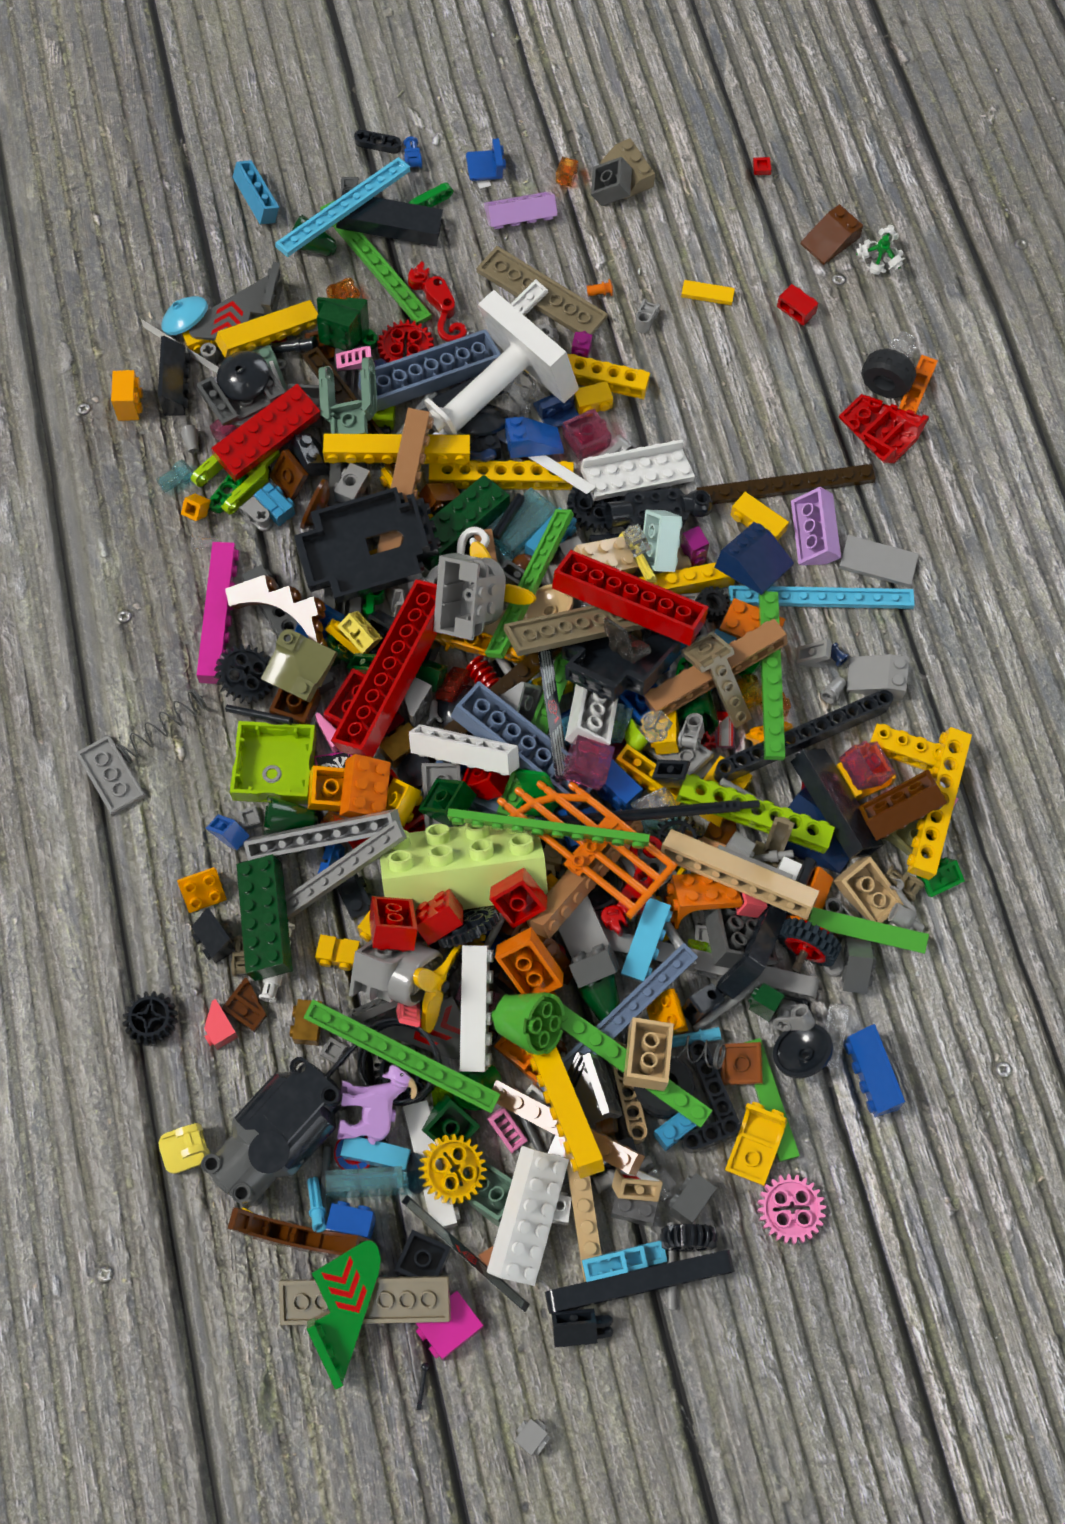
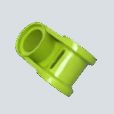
[621,718,651,753]

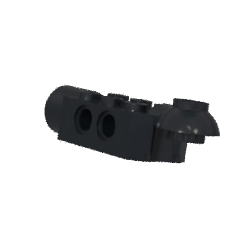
[604,488,713,534]

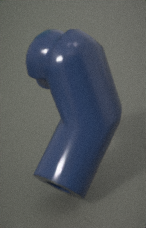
[470,448,497,462]

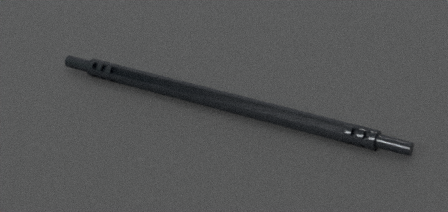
[541,800,760,826]

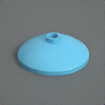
[161,296,208,335]

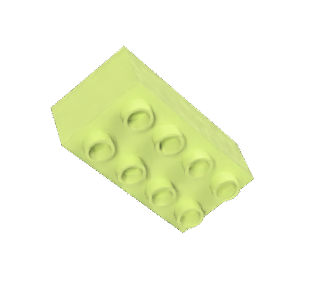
[380,814,548,916]

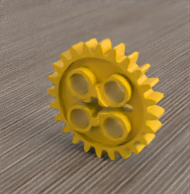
[418,1134,487,1205]

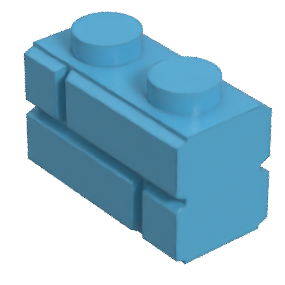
[254,483,295,526]
[653,1113,698,1152]

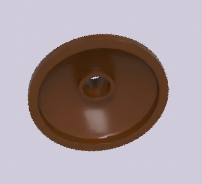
[300,478,330,530]

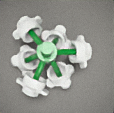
[856,225,905,275]

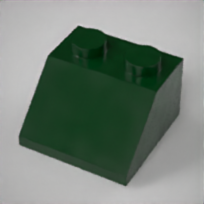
[418,778,477,827]
[422,1093,480,1156]

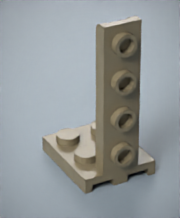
[680,631,752,728]
[752,816,795,868]

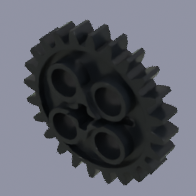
[566,487,624,533]
[214,644,274,704]
[437,907,499,948]

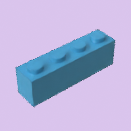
[232,160,279,225]

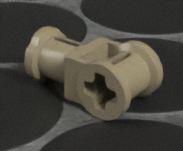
[885,865,925,902]
[231,936,246,977]

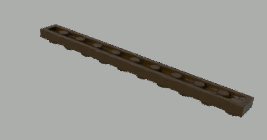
[303,347,396,478]
[696,464,876,505]
[427,647,562,763]

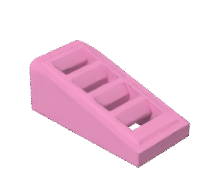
[336,346,372,371]
[315,712,339,753]
[486,1107,528,1153]

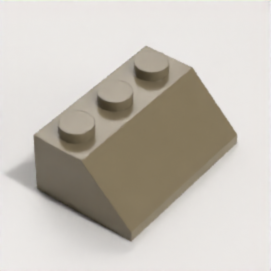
[600,138,655,199]

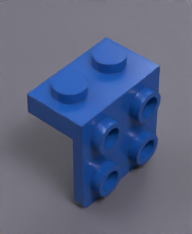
[466,138,506,181]

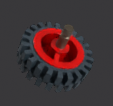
[777,918,842,972]

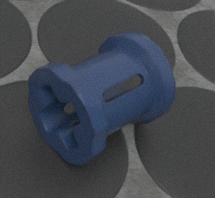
[831,642,850,667]

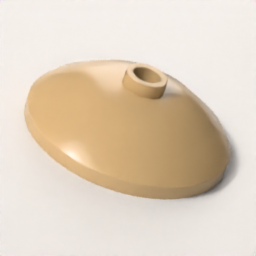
[523,584,574,620]

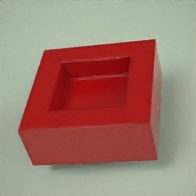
[753,157,771,175]

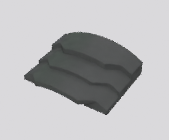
[196,353,285,427]

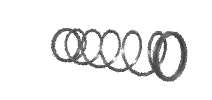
[116,688,207,764]
[621,1026,725,1070]

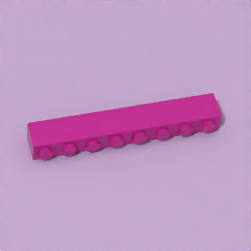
[197,542,239,684]

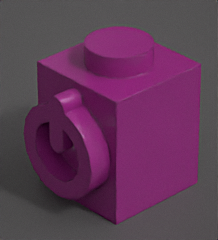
[571,331,592,358]

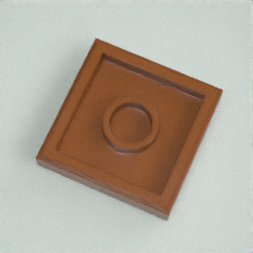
[720,1042,763,1086]

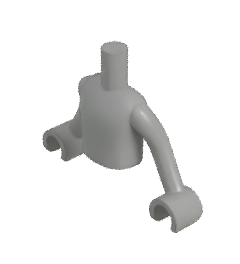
[888,878,924,932]

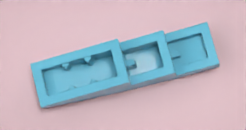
[582,1240,668,1282]

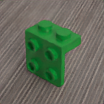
[515,769,559,817]

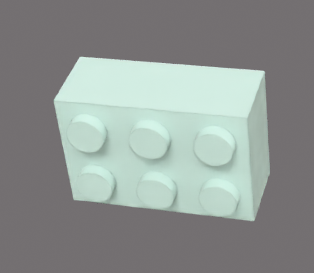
[641,510,682,572]

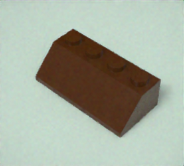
[859,769,947,841]

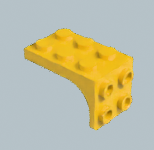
[725,1102,787,1186]

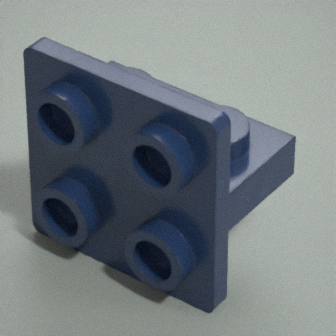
[533,394,580,428]

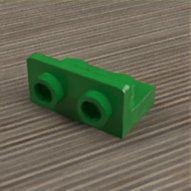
[916,857,965,897]

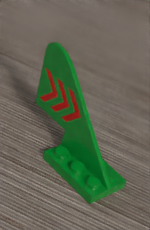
[307,1240,381,1390]

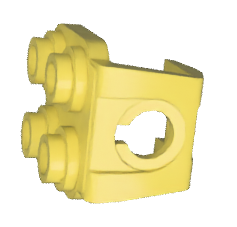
[159,1123,210,1174]

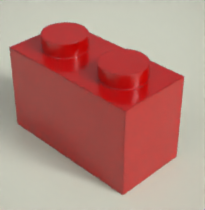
[777,284,819,326]

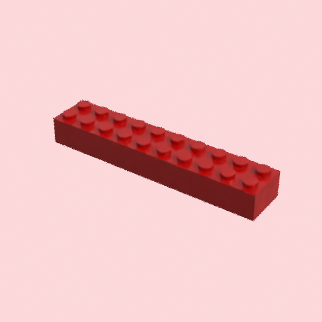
[331,579,438,758]

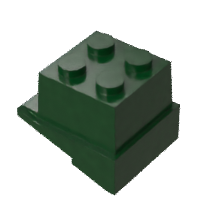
[317,297,369,351]

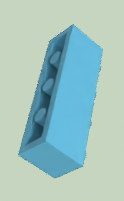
[621,898,673,982]

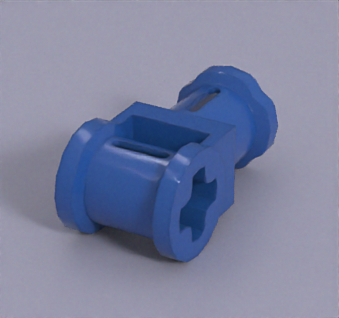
[403,136,422,169]

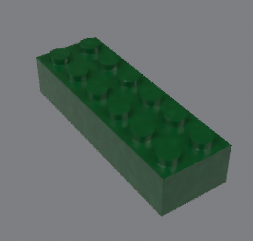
[420,475,510,571]
[236,854,293,981]

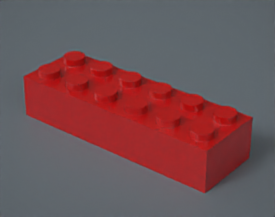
[211,383,320,482]

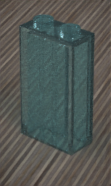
[486,488,557,560]
[325,1166,409,1199]

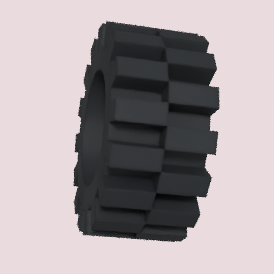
[695,586,730,622]

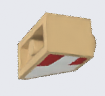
[612,1167,663,1202]

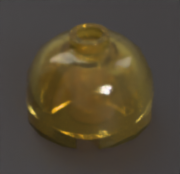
[736,674,761,709]

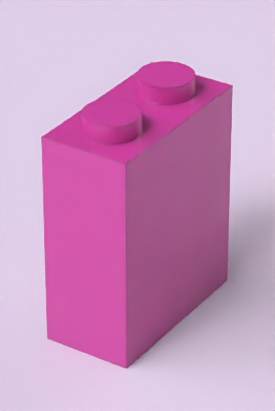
[416,1291,484,1361]

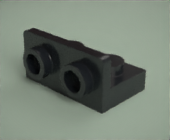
[336,873,372,921]

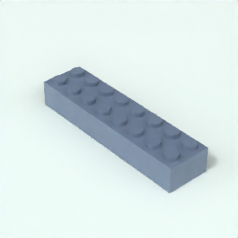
[358,329,501,411]
[451,681,601,808]

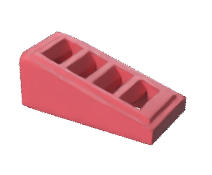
[396,1003,420,1027]

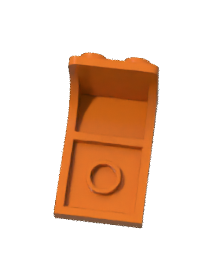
[664,873,743,929]

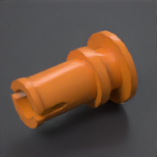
[587,279,613,297]

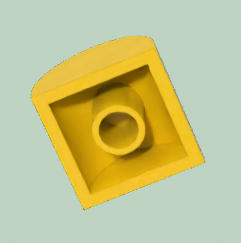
[386,777,422,826]

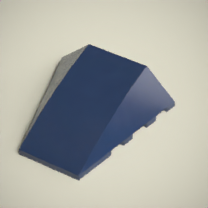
[765,787,849,874]

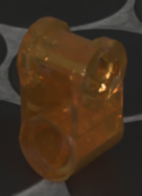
[326,278,361,299]

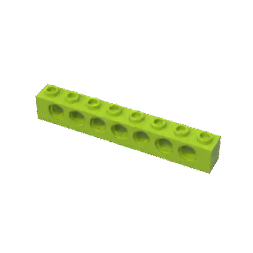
[676,774,835,854]

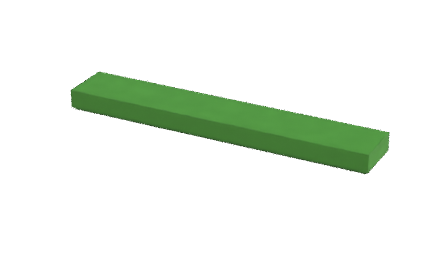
[808,907,929,954]
[744,1038,800,1162]

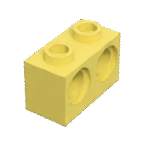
[337,611,383,654]

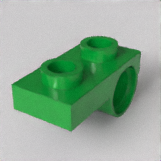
[363,590,385,619]

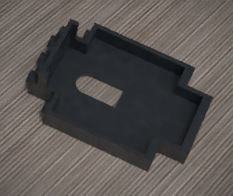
[294,487,442,603]
[562,628,688,702]

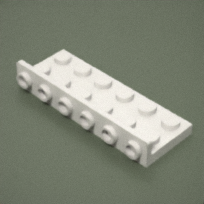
[581,440,695,501]

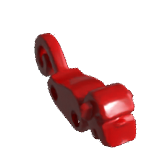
[408,261,467,342]
[601,835,662,937]

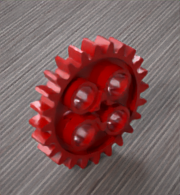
[377,320,434,363]

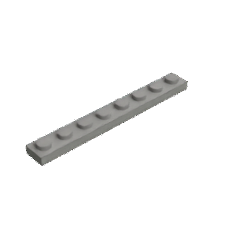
[286,820,407,920]

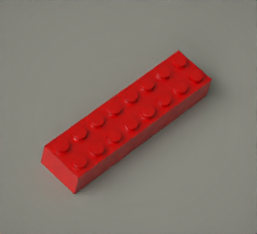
[552,550,709,646]

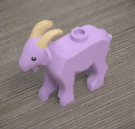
[337,1065,418,1145]

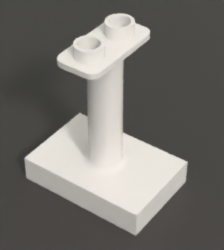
[424,290,579,435]

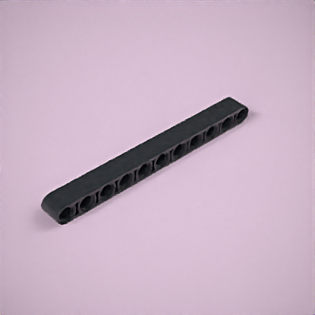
[713,690,893,783]

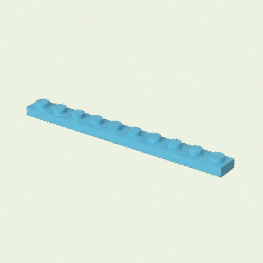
[275,157,410,257]
[729,586,915,609]

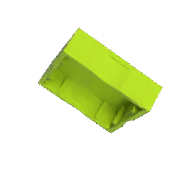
[230,721,317,805]

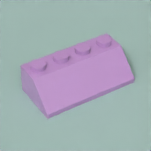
[484,191,557,229]
[791,487,841,565]

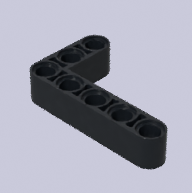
[716,904,787,999]
[682,1040,740,1154]

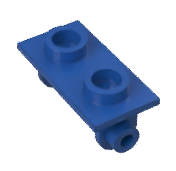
[317,843,345,874]

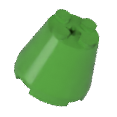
[491,992,565,1055]

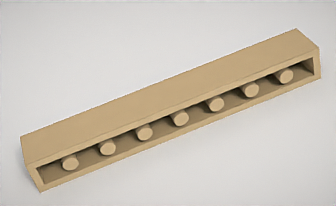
[661,829,819,920]

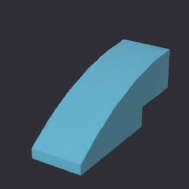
[340,1137,411,1171]

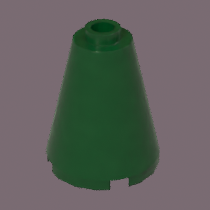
[292,215,338,256]
[680,690,719,734]
[264,796,318,835]
[577,974,620,1022]

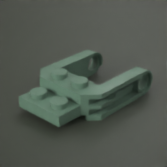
[319,357,378,434]

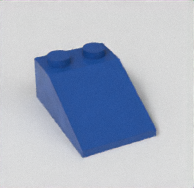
[505,417,564,458]

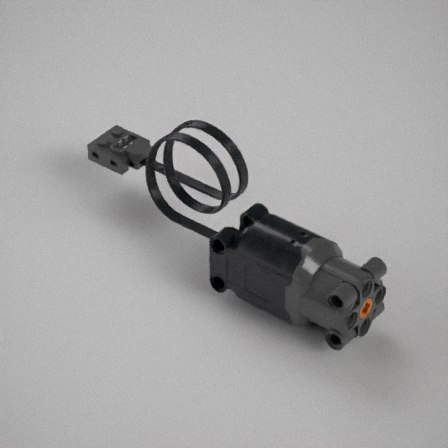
[201,943,467,1209]

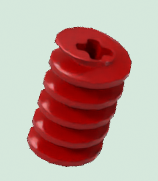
[466,655,501,689]

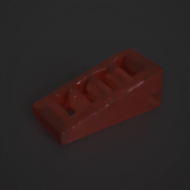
[435,666,471,702]

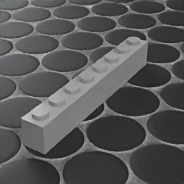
[244,809,401,861]

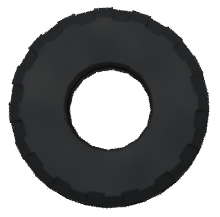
[861,348,916,398]
[633,1057,695,1119]

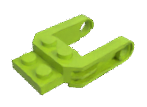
[191,450,280,515]

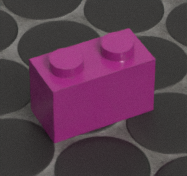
[680,526,709,567]

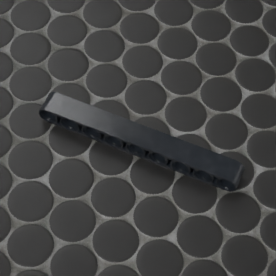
[544,1250,735,1314]

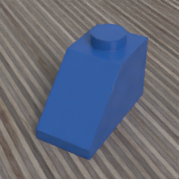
[206,814,250,850]

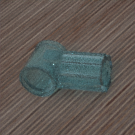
[156,460,193,493]

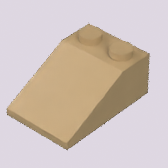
[833,857,904,923]

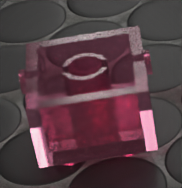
[562,408,612,461]
[562,735,614,790]
[839,741,896,790]

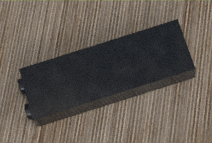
[336,191,443,246]
[791,748,884,859]

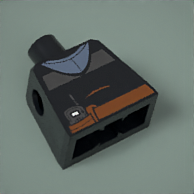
[682,983,726,1026]

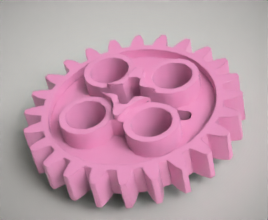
[757,1174,826,1245]

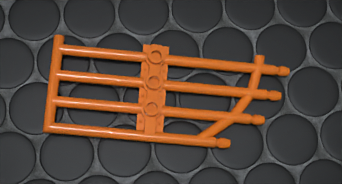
[497,780,678,919]

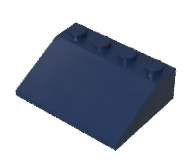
[714,522,794,595]

